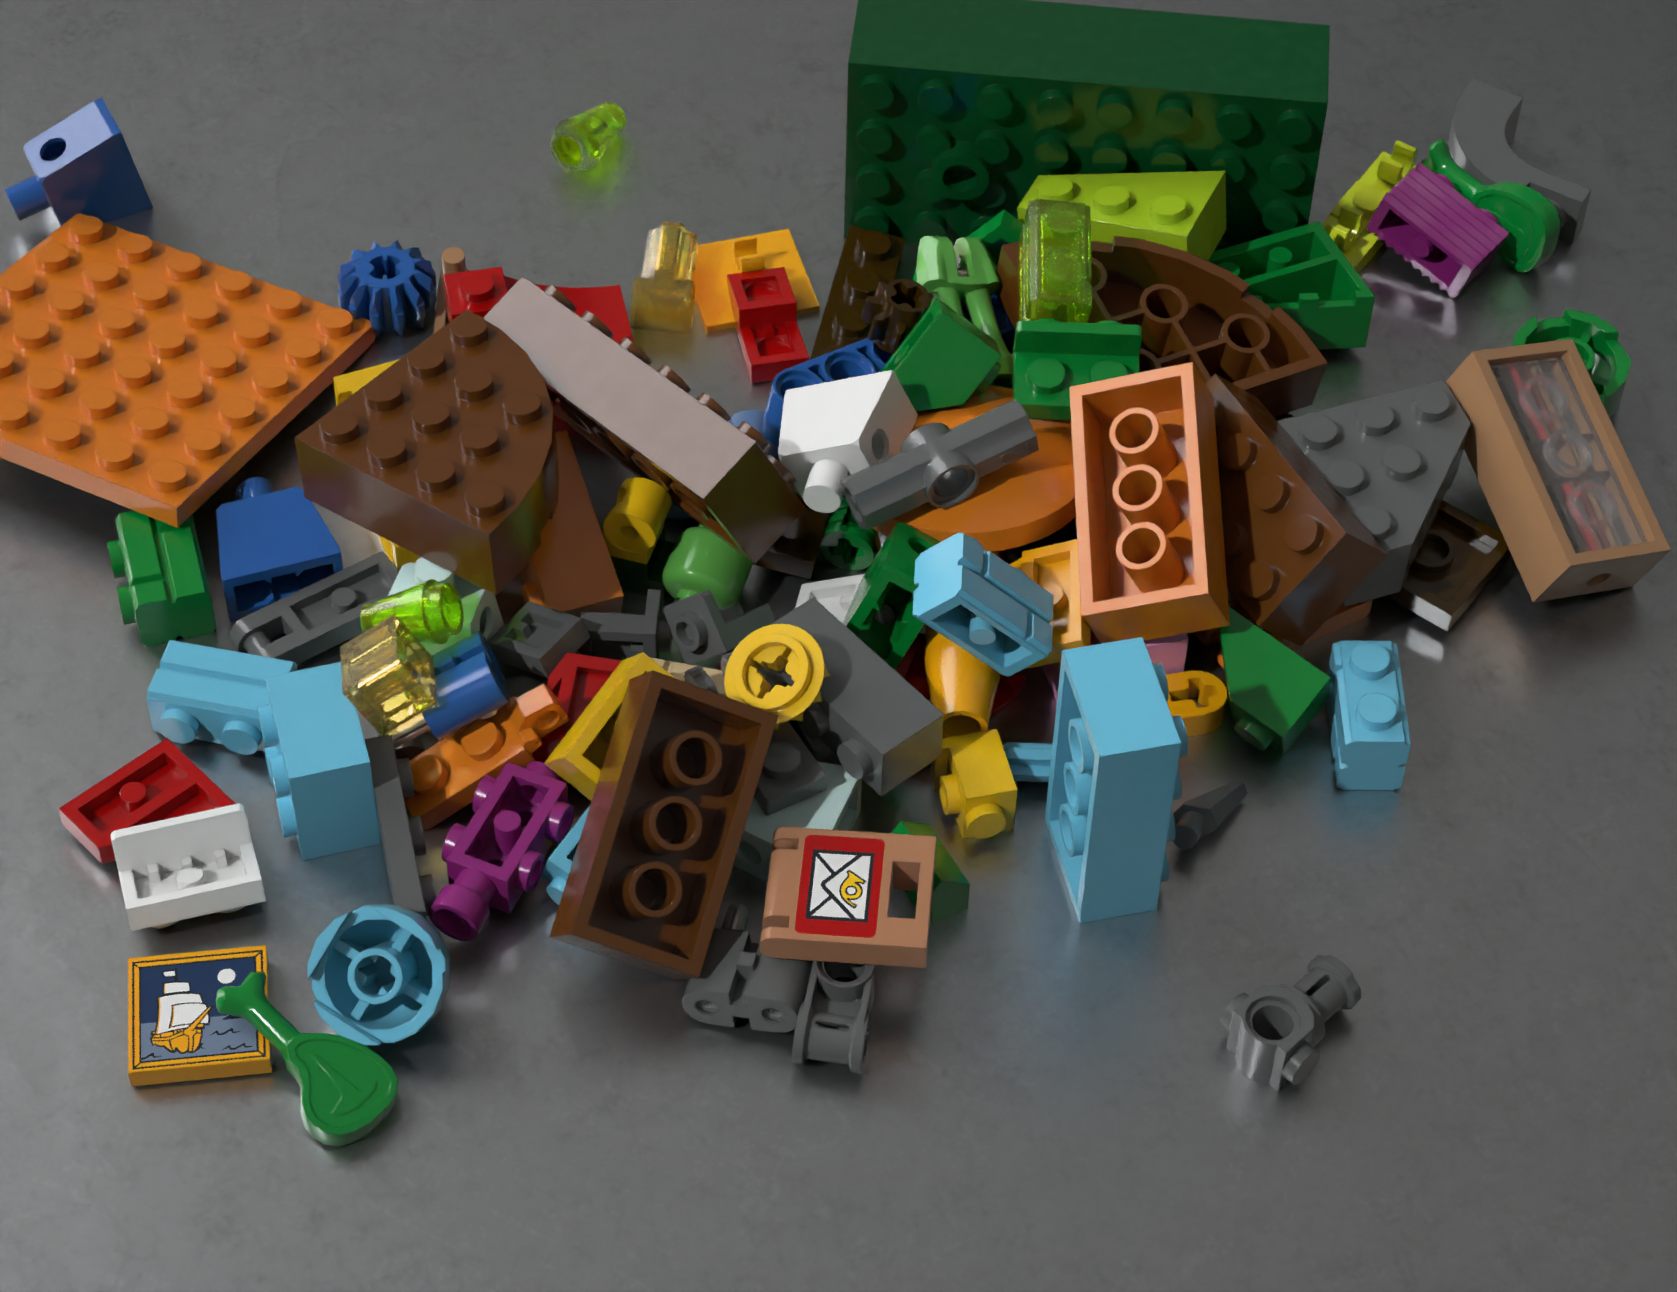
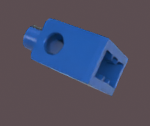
[4,97,153,226]
[216,477,343,622]

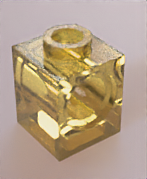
[340,614,437,736]

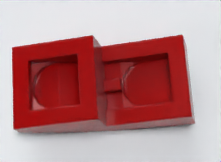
[727,267,809,384]

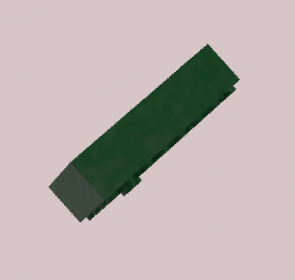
[844,0,1330,251]

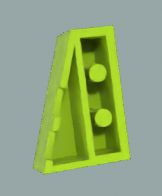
[1017,171,1227,261]

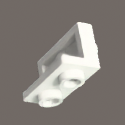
[111,803,266,931]

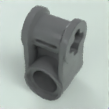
[792,961,875,1074]

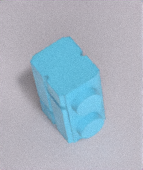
[912,532,1053,677]
[146,640,297,755]
[1326,640,1411,791]

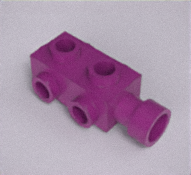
[428,761,574,941]

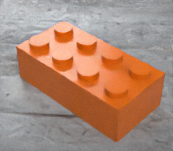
[1069,362,1230,643]

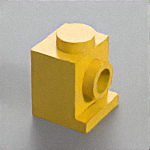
[931,729,1017,839]

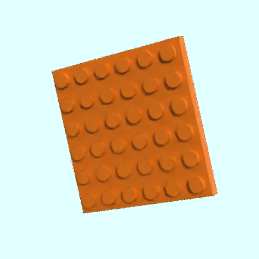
[0,213,375,528]

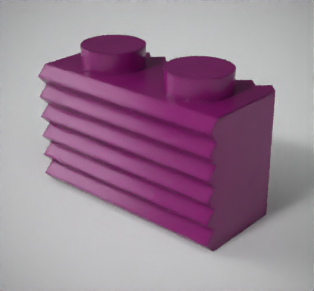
[1367,162,1510,297]

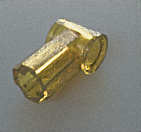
[630,222,698,334]

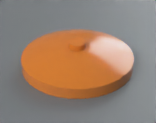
[874,386,1076,552]

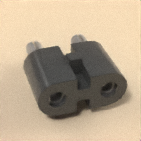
[682,904,813,1033]

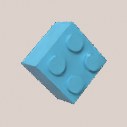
[257,661,381,861]

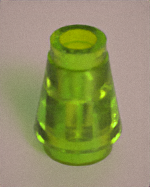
[550,102,626,171]
[360,579,464,644]

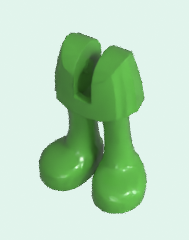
[916,236,1012,389]

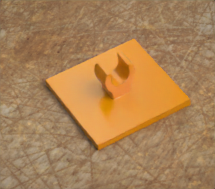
[678,228,820,333]

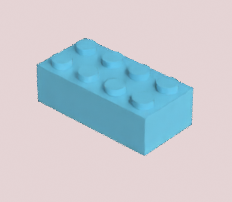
[1045,637,1188,924]

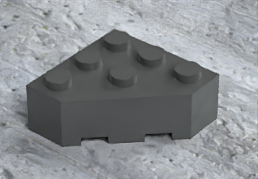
[1277,379,1471,607]

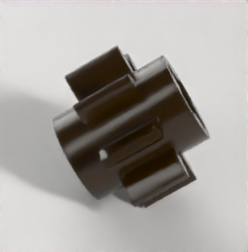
[861,279,934,354]

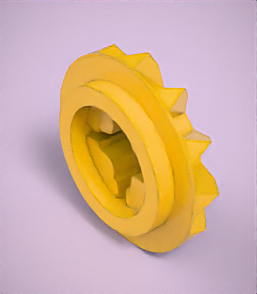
[724,624,830,730]

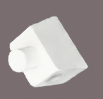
[778,370,918,513]

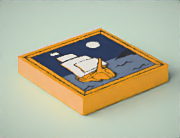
[128,945,272,1087]

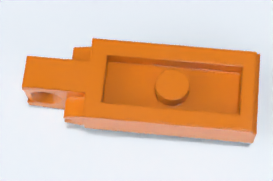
[404,684,569,830]

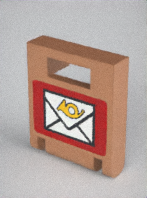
[760,827,936,968]

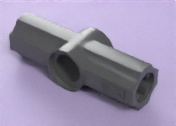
[840,401,1039,530]

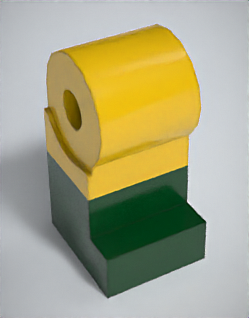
[603,477,675,600]

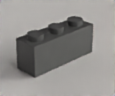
[759,597,944,796]

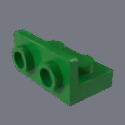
[1012,318,1142,420]

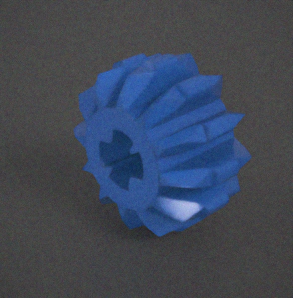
[338,240,437,337]

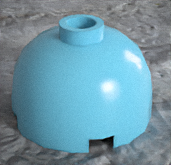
[307,904,451,1045]

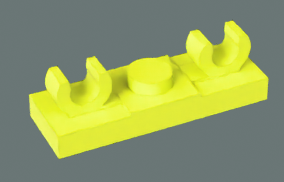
[1321,140,1418,274]

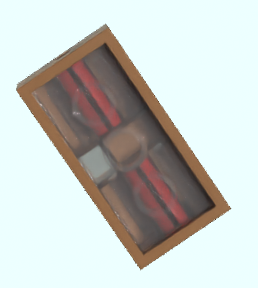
[1446,339,1671,603]

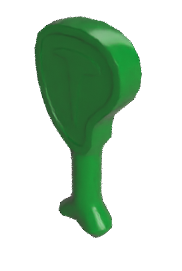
[1421,139,1560,272]
[216,971,398,1147]

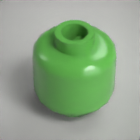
[662,524,753,610]

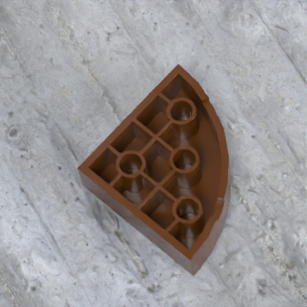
[995,234,1328,417]
[294,310,559,595]

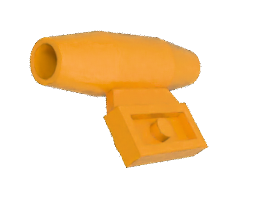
[925,539,1091,738]

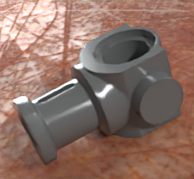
[1219,955,1361,1091]

